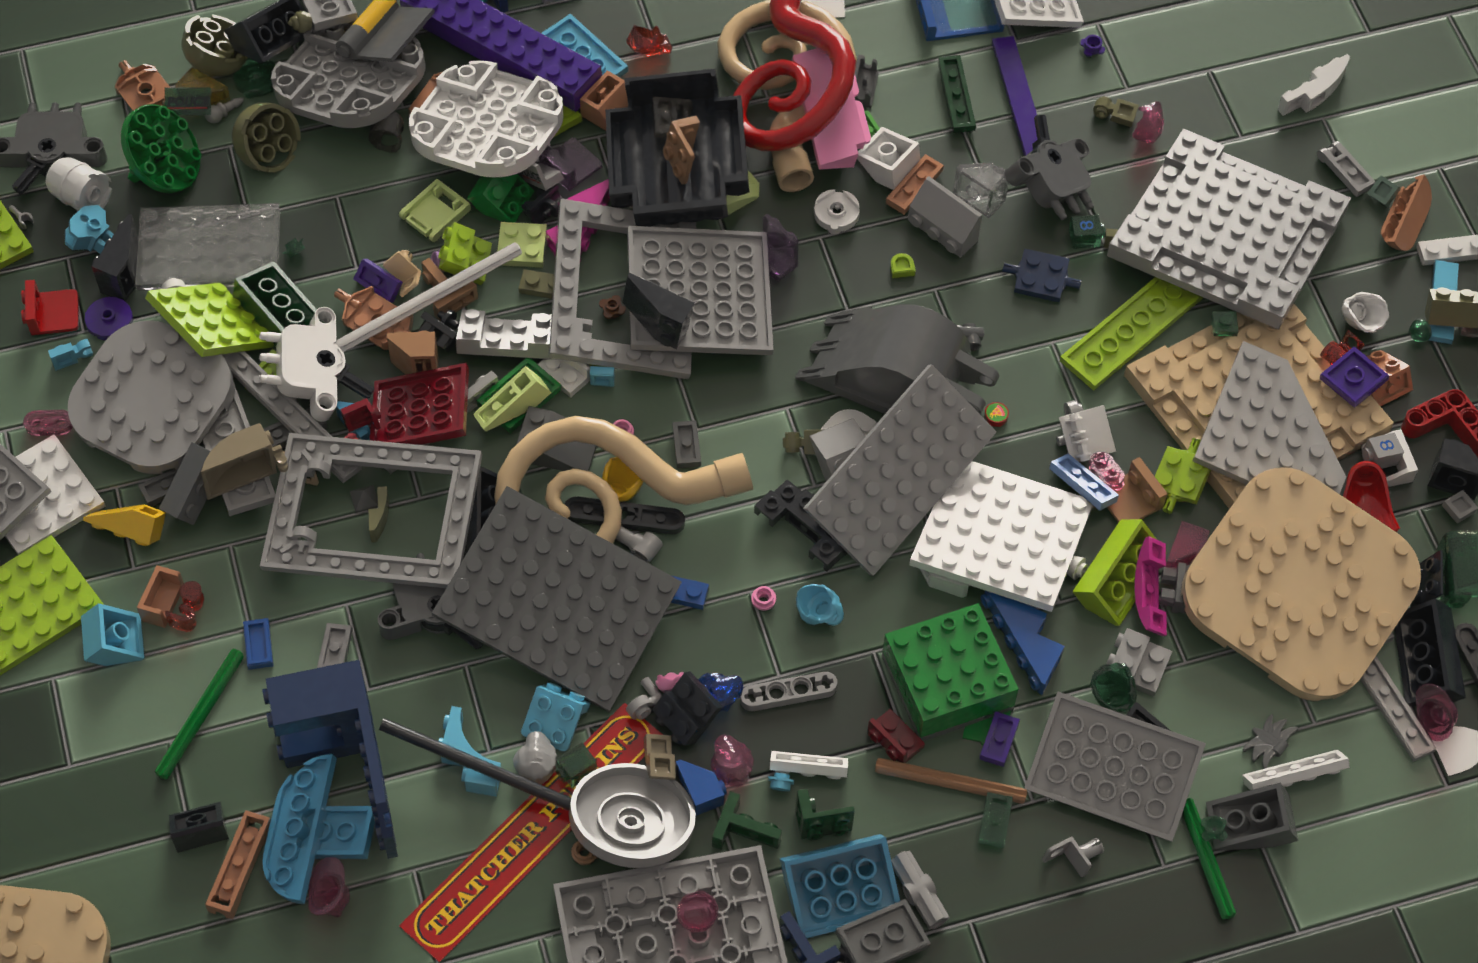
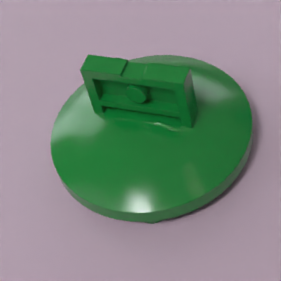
[121,104,202,193]

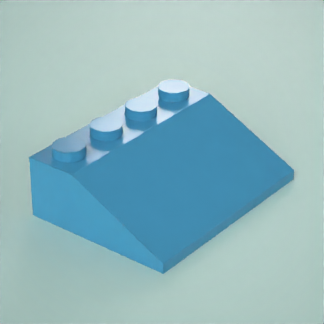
[780,834,900,938]

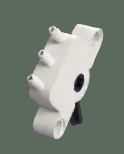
[259,307,375,422]

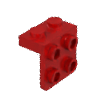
[21,279,79,335]

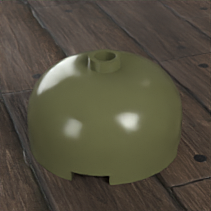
[181,15,248,77]
[232,103,301,172]

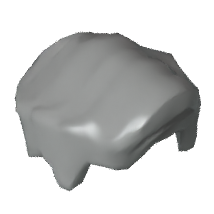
[513,731,557,784]

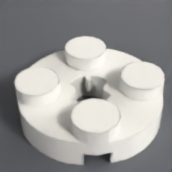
[814,189,859,234]

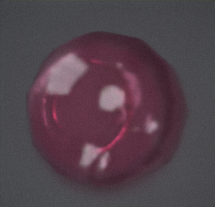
[677,890,718,933]

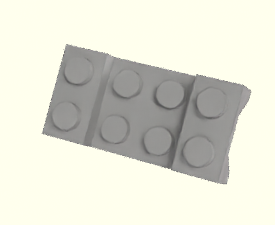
[456,309,552,359]

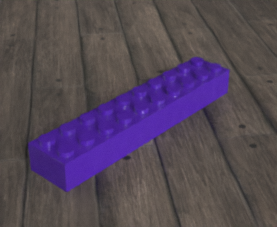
[400,0,602,112]

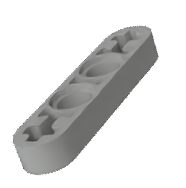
[740,672,837,711]

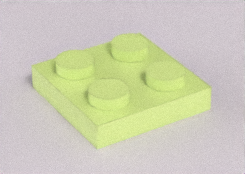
[497,222,547,268]

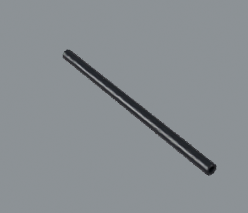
[379,718,571,811]

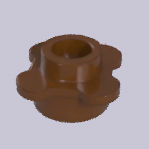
[599,295,626,319]

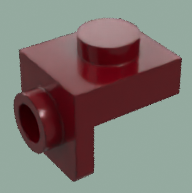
[340,398,382,432]

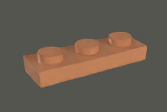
[886,154,944,215]

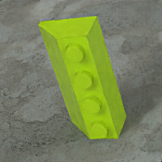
[1072,519,1167,626]

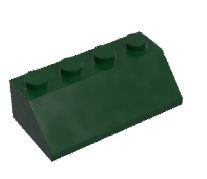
[233,261,326,346]

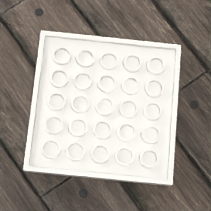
[909,461,1093,612]

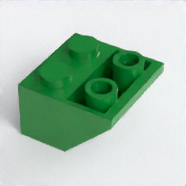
[467,174,534,223]

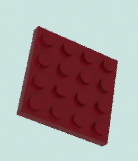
[370,363,469,445]

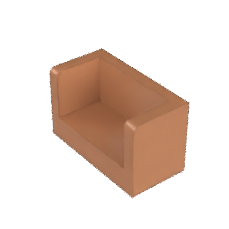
[137,565,185,628]

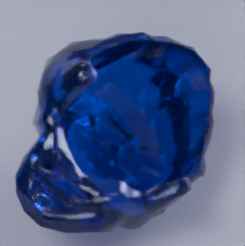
[698,673,743,712]

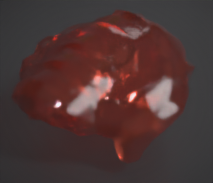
[626,24,672,56]

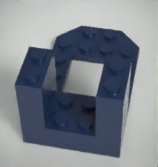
[262,660,398,859]

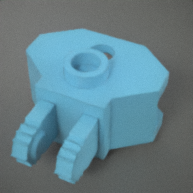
[65,205,114,254]

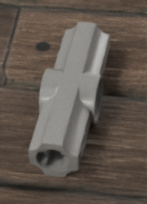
[891,851,949,930]

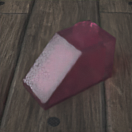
[1165,521,1210,568]

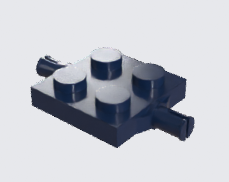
[1002,249,1081,302]

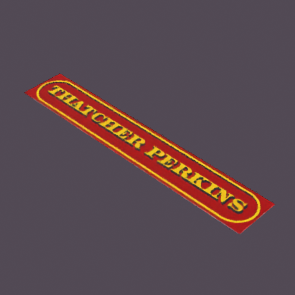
[399,703,663,962]

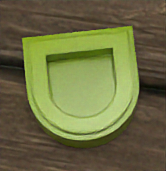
[890,253,916,278]

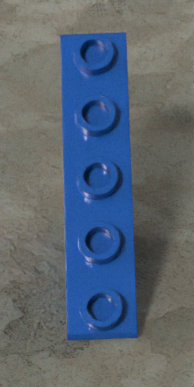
[981,590,1065,695]

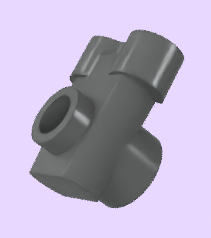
[957,323,984,351]

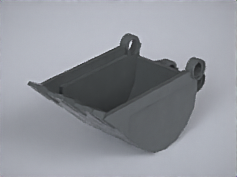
[795,304,999,414]

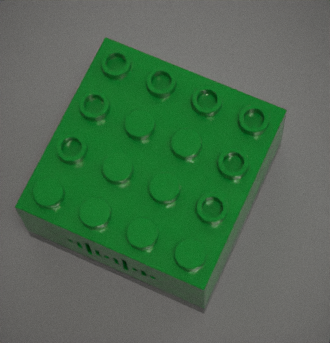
[882,603,1019,741]

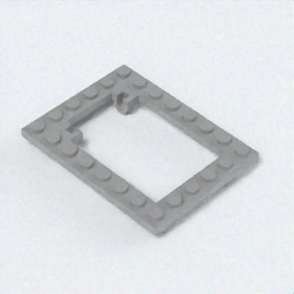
[548,198,696,379]
[260,433,482,588]

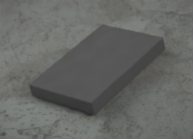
[835,899,931,963]

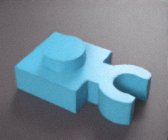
[48,339,93,371]

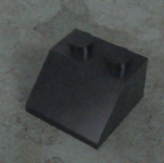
[1427,438,1478,500]

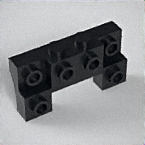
[754,479,848,572]

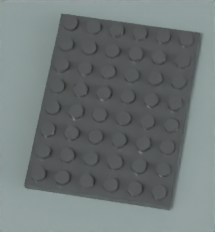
[432,486,682,712]

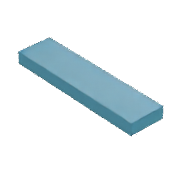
[1428,260,1459,344]

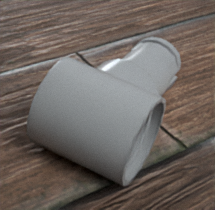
[615,526,663,563]

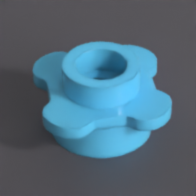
[768,773,794,791]

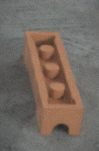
[205,810,271,920]

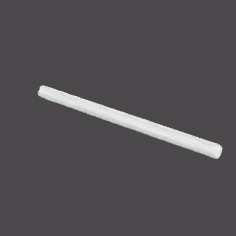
[335,242,522,353]

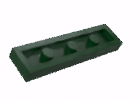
[938,55,976,133]

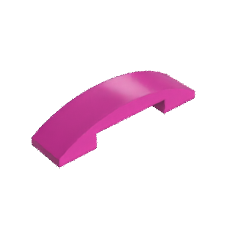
[1135,536,1167,636]

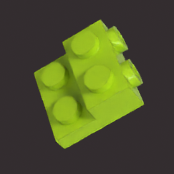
[438,222,492,285]

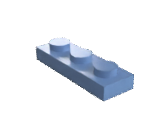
[1049,454,1119,510]

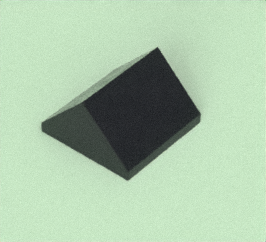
[169,802,229,853]

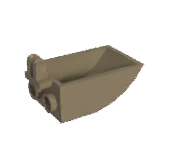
[201,423,288,500]

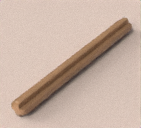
[875,758,1027,804]

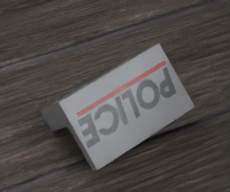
[521,162,564,191]

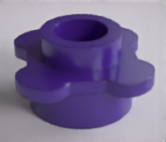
[1080,35,1105,57]

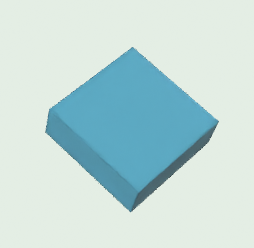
[590,366,615,387]

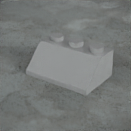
[908,176,982,258]

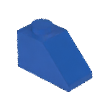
[676,760,727,816]

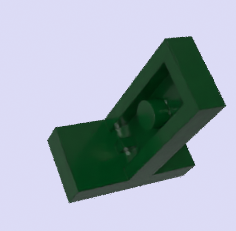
[712,791,782,850]

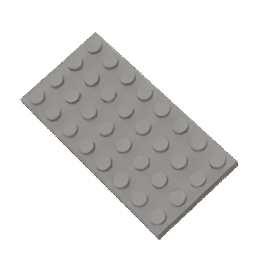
[803,364,997,576]

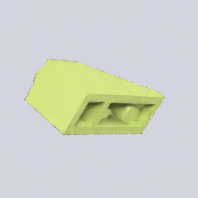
[473,366,551,431]

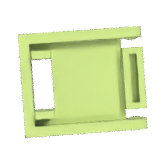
[399,179,471,242]

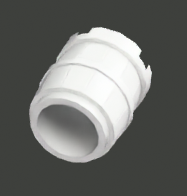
[46,157,112,211]

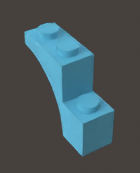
[439,706,501,797]

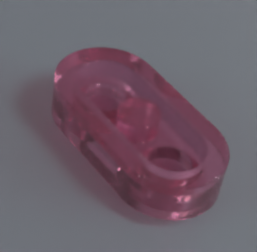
[23,410,73,436]
[1089,452,1125,491]

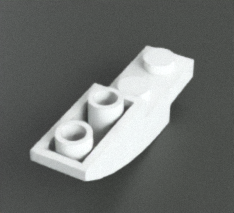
[1278,54,1350,116]

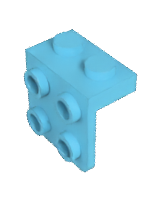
[521,682,591,751]

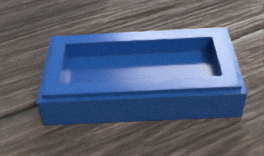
[243,618,274,670]

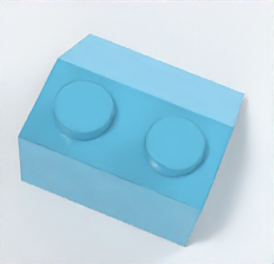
[81,603,144,666]

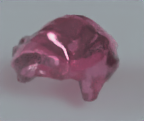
[1132,101,1164,144]
[711,734,754,787]

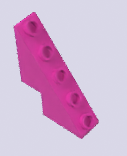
[546,179,610,261]

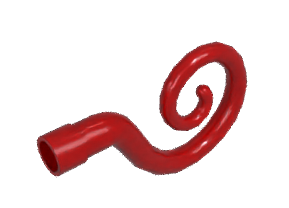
[733,0,856,151]

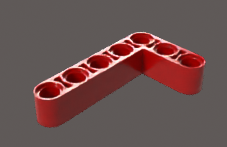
[1401,389,1478,458]

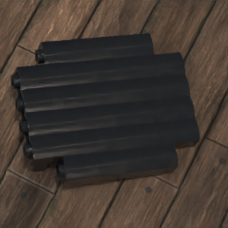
[605,69,750,227]

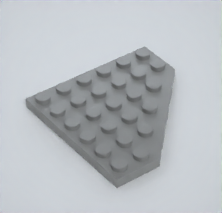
[1192,341,1346,494]

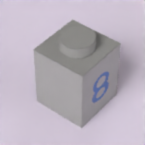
[1362,432,1404,469]

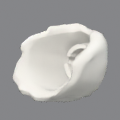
[1341,292,1389,333]

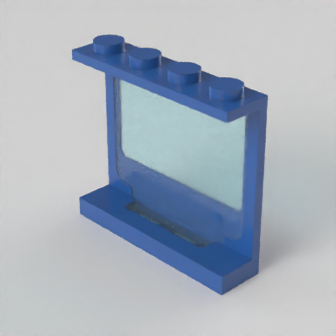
[916,0,1005,41]

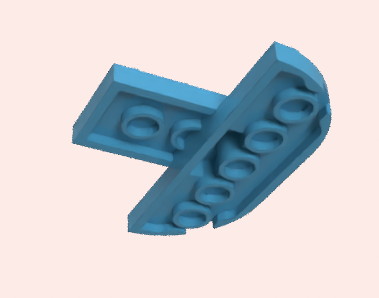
[263,754,375,904]

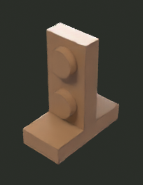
[421,258,478,322]

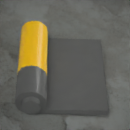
[336,0,435,62]

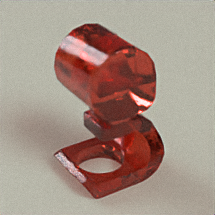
[1320,330,1365,365]
[165,581,205,632]

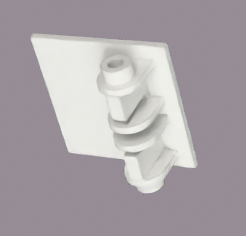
[1059,405,1116,462]

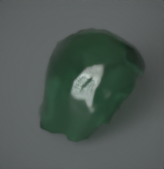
[1090,662,1137,713]

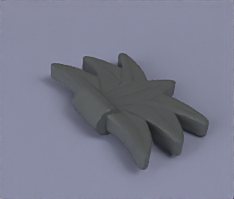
[1243,714,1298,769]

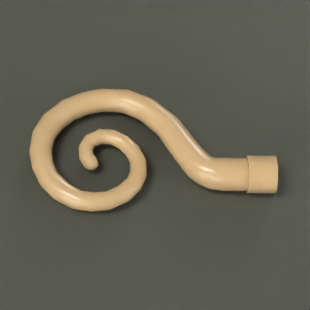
[718,0,857,192]
[494,416,753,544]

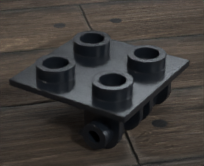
[1410,550,1443,608]

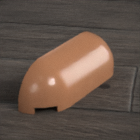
[1381,174,1432,251]

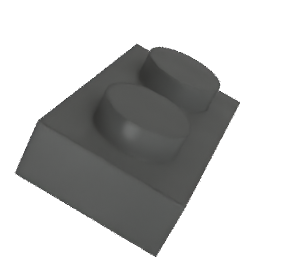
[672,420,701,469]

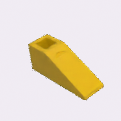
[83,504,166,546]

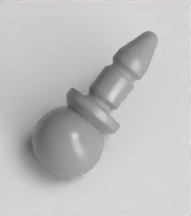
[205,98,244,123]

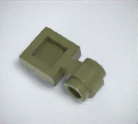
[1093,96,1139,127]
[783,429,825,454]

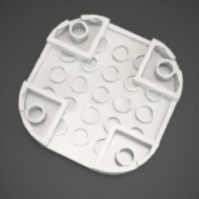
[409,61,563,177]

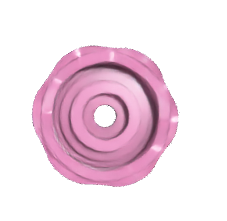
[655,672,684,692]

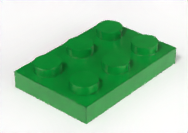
[476,358,562,434]

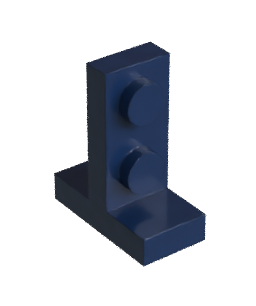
[779,911,841,963]

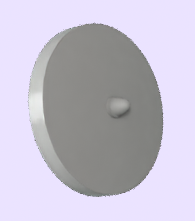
[569,763,696,868]

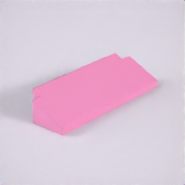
[792,48,871,169]

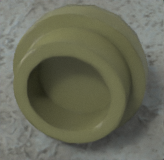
[288,11,312,33]

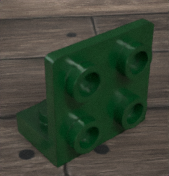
[795,789,855,840]

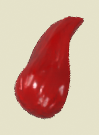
[1343,461,1400,532]

